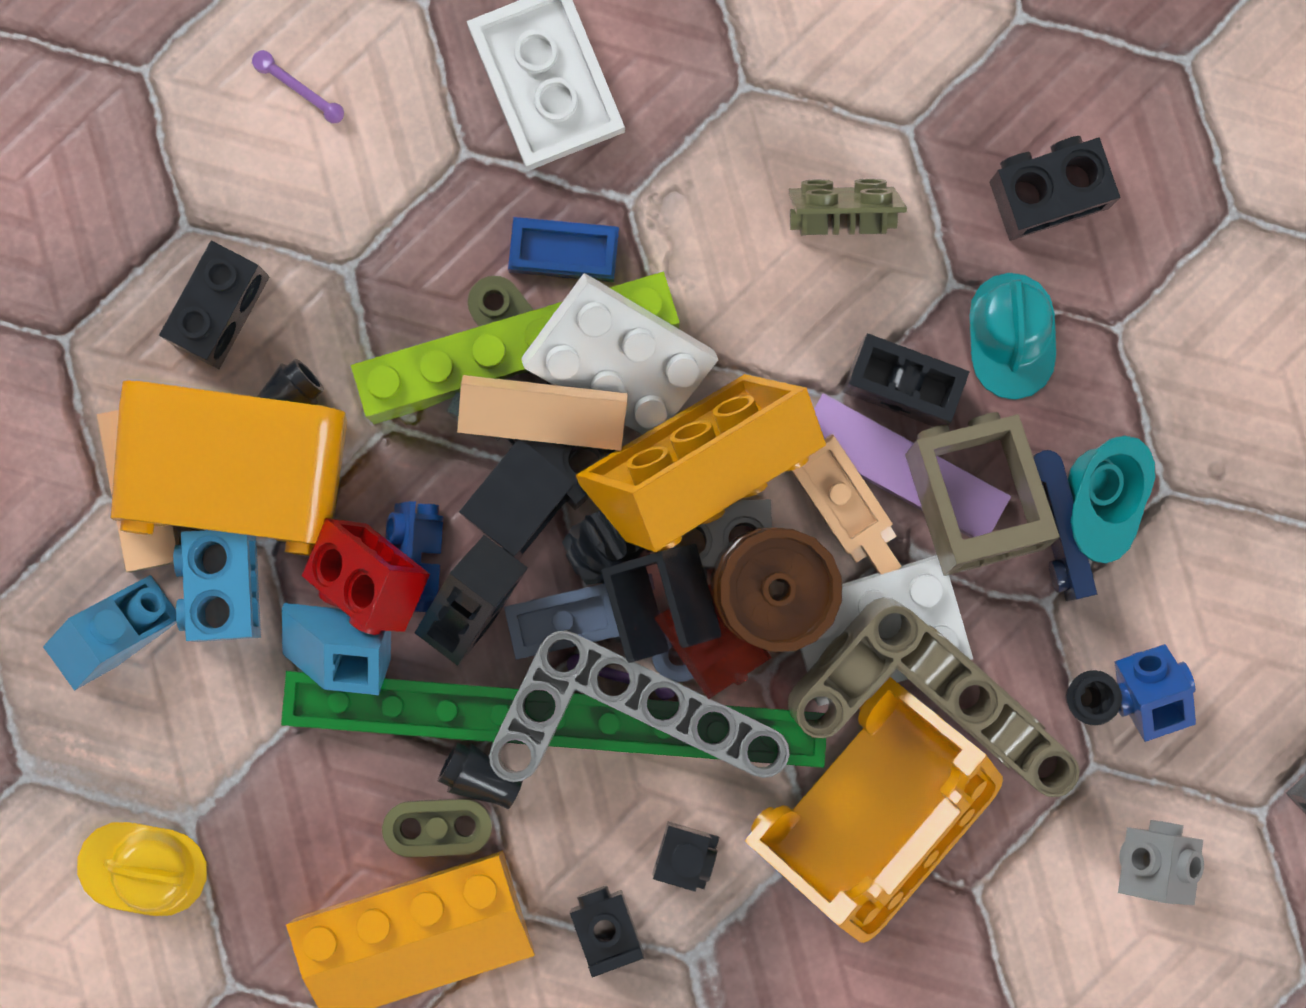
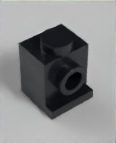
[652,821,720,892]
[570,886,644,978]

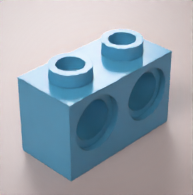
[173,530,261,642]

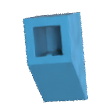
[43,575,177,691]
[282,603,391,695]

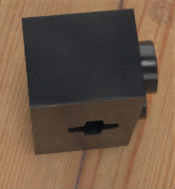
[842,333,970,427]

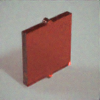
[655,583,772,700]

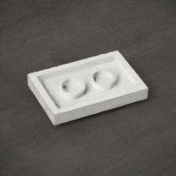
[467,0,625,171]
[521,273,718,435]
[800,555,973,706]

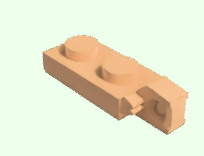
[792,434,902,574]

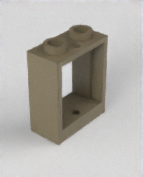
[905,412,1060,576]

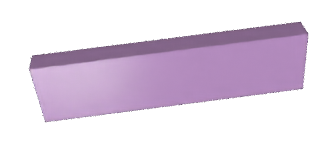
[814,393,1011,538]

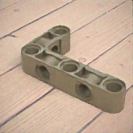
[788,597,1080,797]

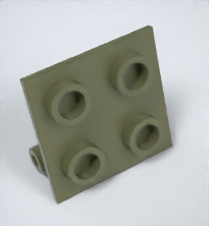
[789,179,907,236]

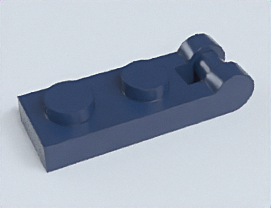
[1033,450,1098,601]

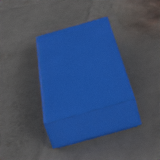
[508,217,619,282]

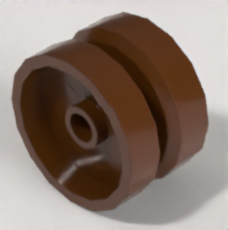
[710,528,842,652]

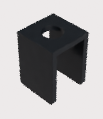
[459,440,573,560]
[601,544,722,663]

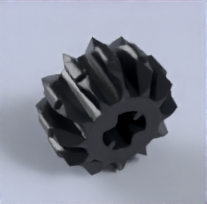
[562,509,653,584]

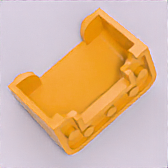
[110,380,348,556]
[745,677,1003,943]

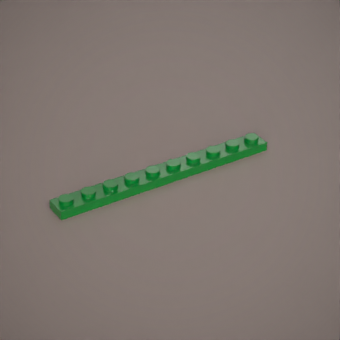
[281,671,827,768]

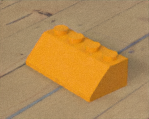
[576,374,826,552]
[286,850,535,1008]

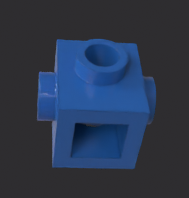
[1114,644,1196,742]

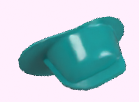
[969,273,1056,400]
[1067,435,1156,564]

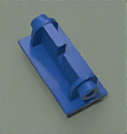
[386,501,444,612]

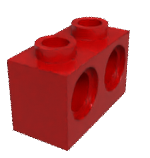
[302,518,430,635]

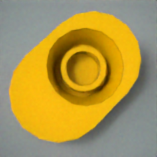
[77,822,207,916]

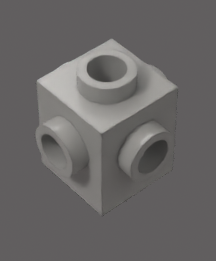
[1118,820,1204,905]

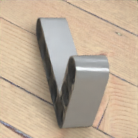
[489,631,789,782]

